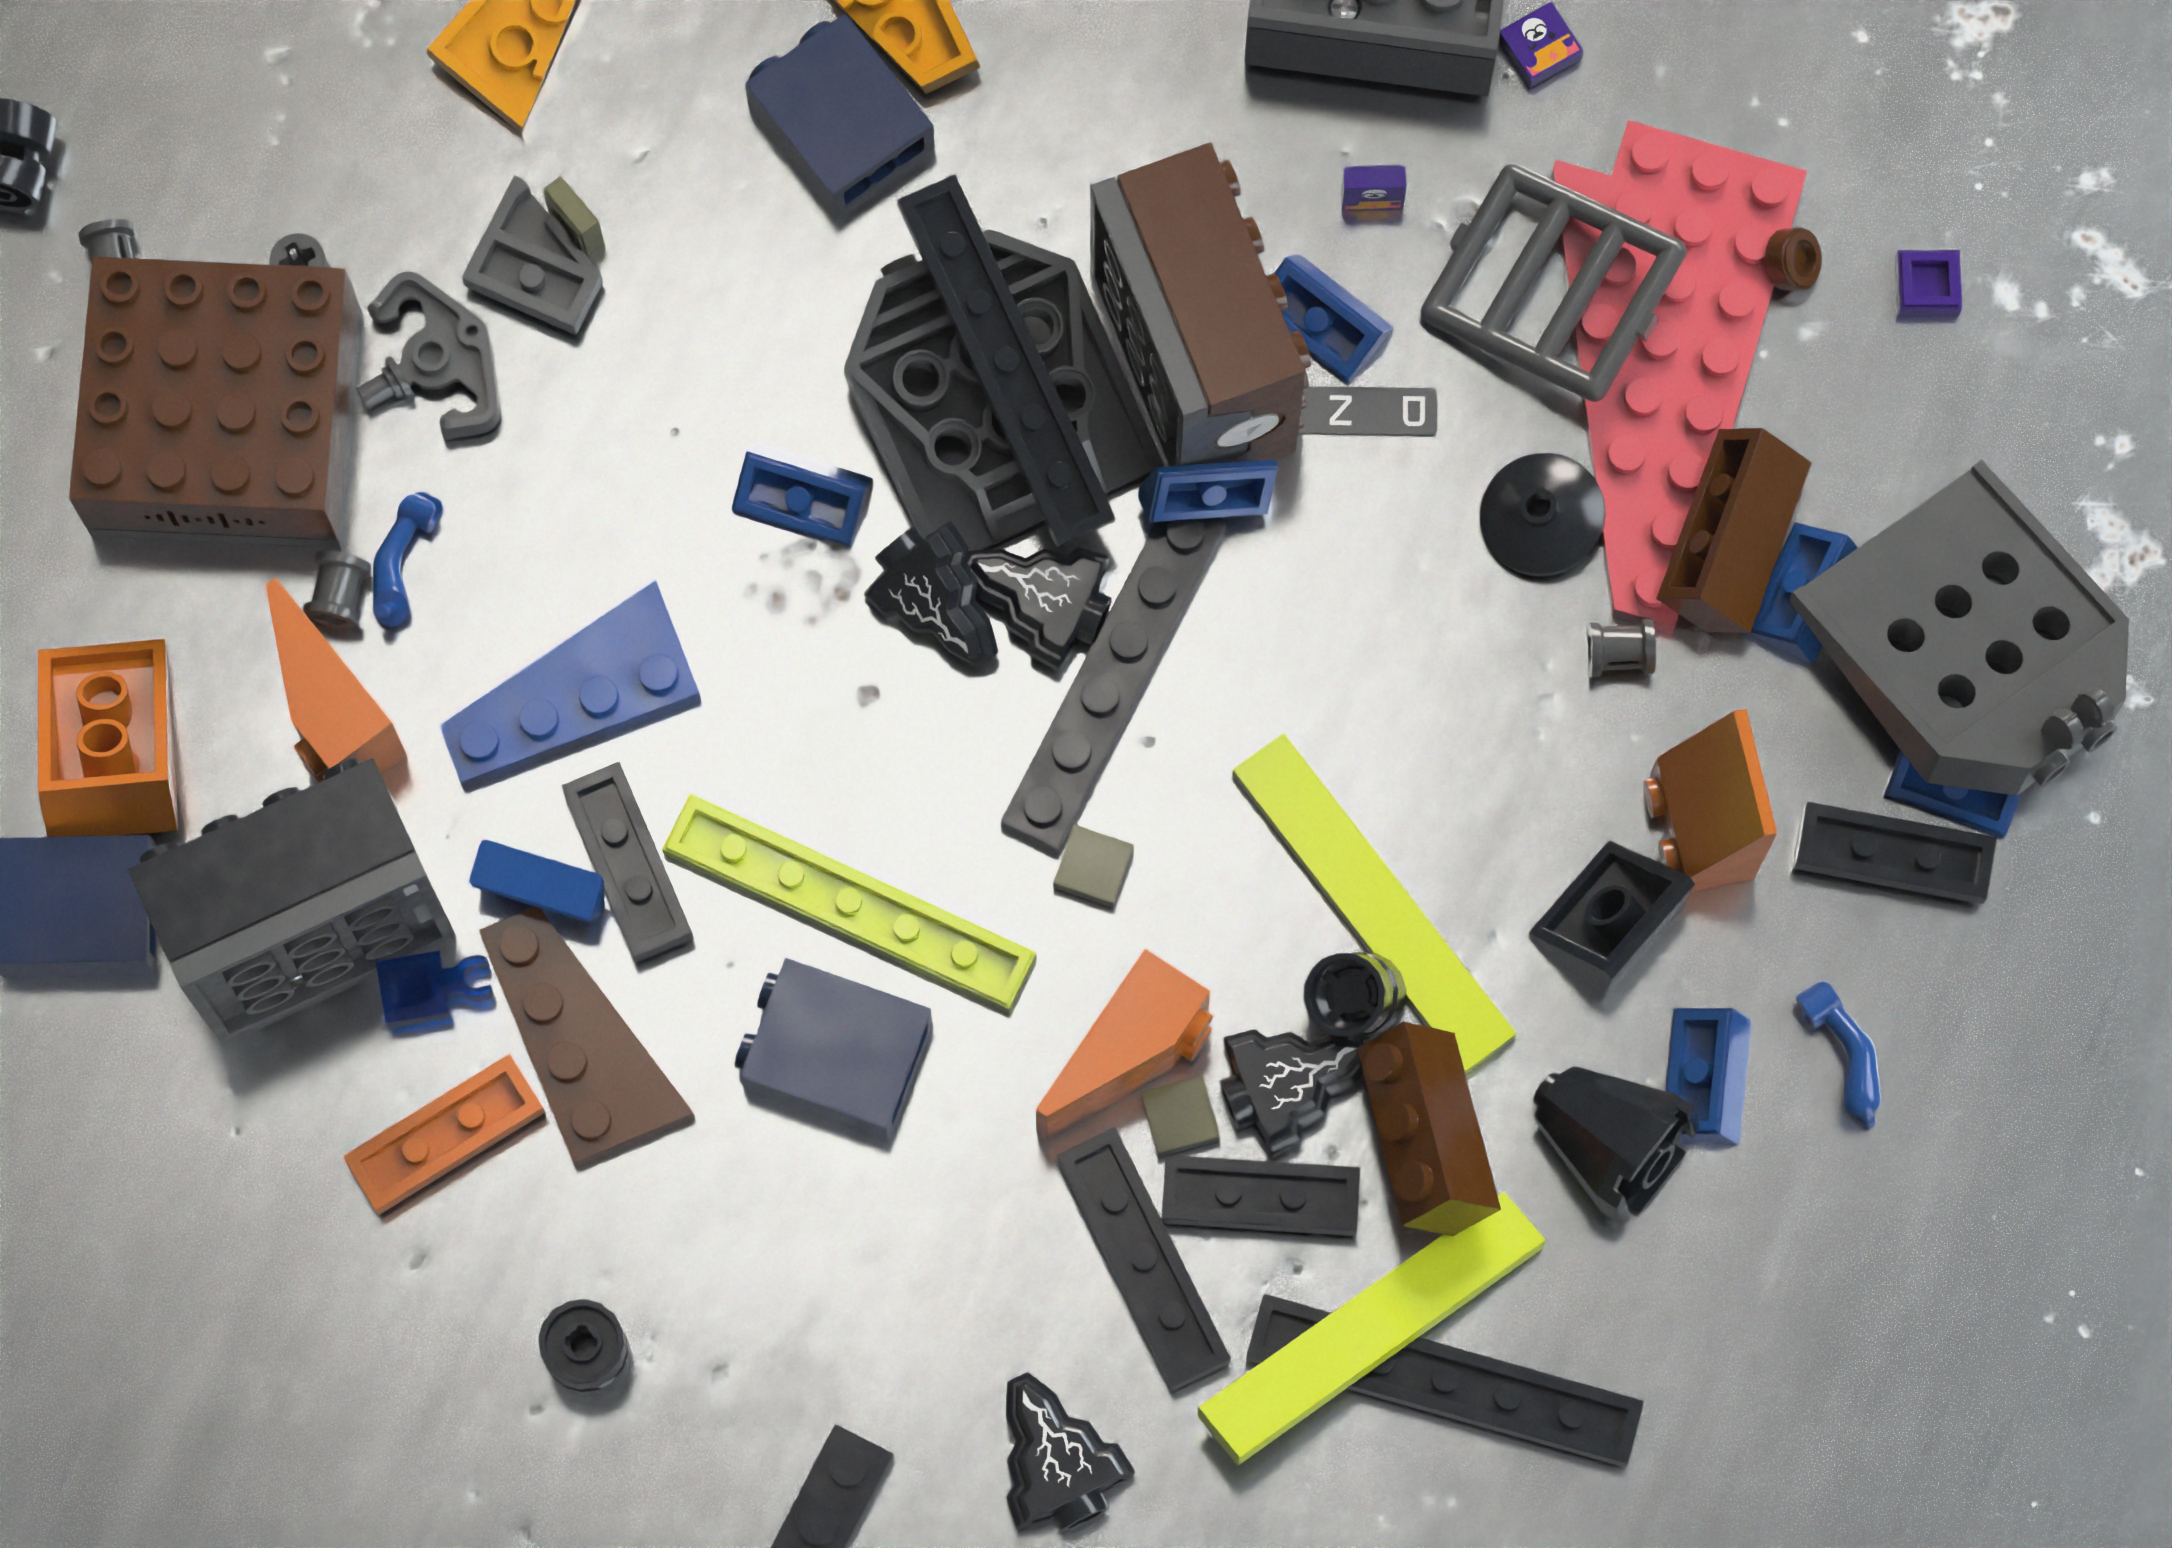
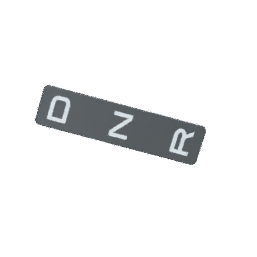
[1298,386,1437,435]

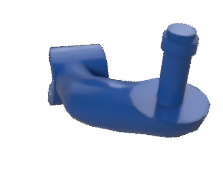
[373,491,444,627]
[1796,981,1881,1128]

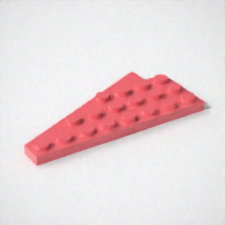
[1551,120,1807,634]

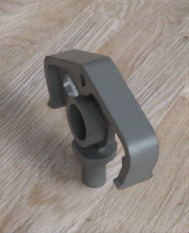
[356,271,501,440]

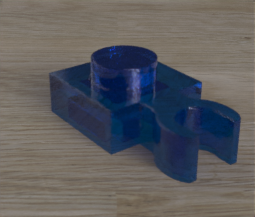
[376,950,494,1029]

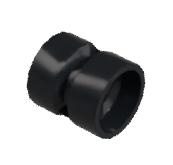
[0,98,58,210]
[1303,952,1406,1037]
[538,1299,631,1397]

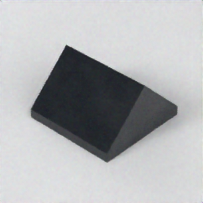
[1528,840,1695,999]

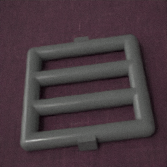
[1420,163,1687,402]

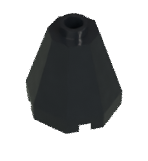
[1532,1066,1700,1226]

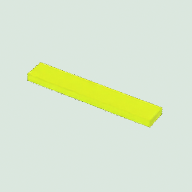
[1232,733,1517,1074]
[662,793,1037,1014]
[1197,1192,1545,1466]

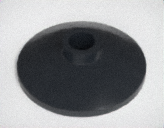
[1480,453,1606,576]

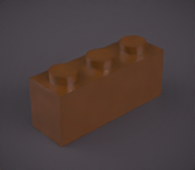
[1656,428,1812,633]
[1357,1021,1501,1236]

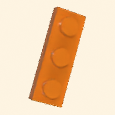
[342,1054,545,1215]

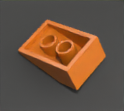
[265,577,407,783]
[38,639,178,837]
[1643,709,1777,892]
[1035,949,1214,1141]

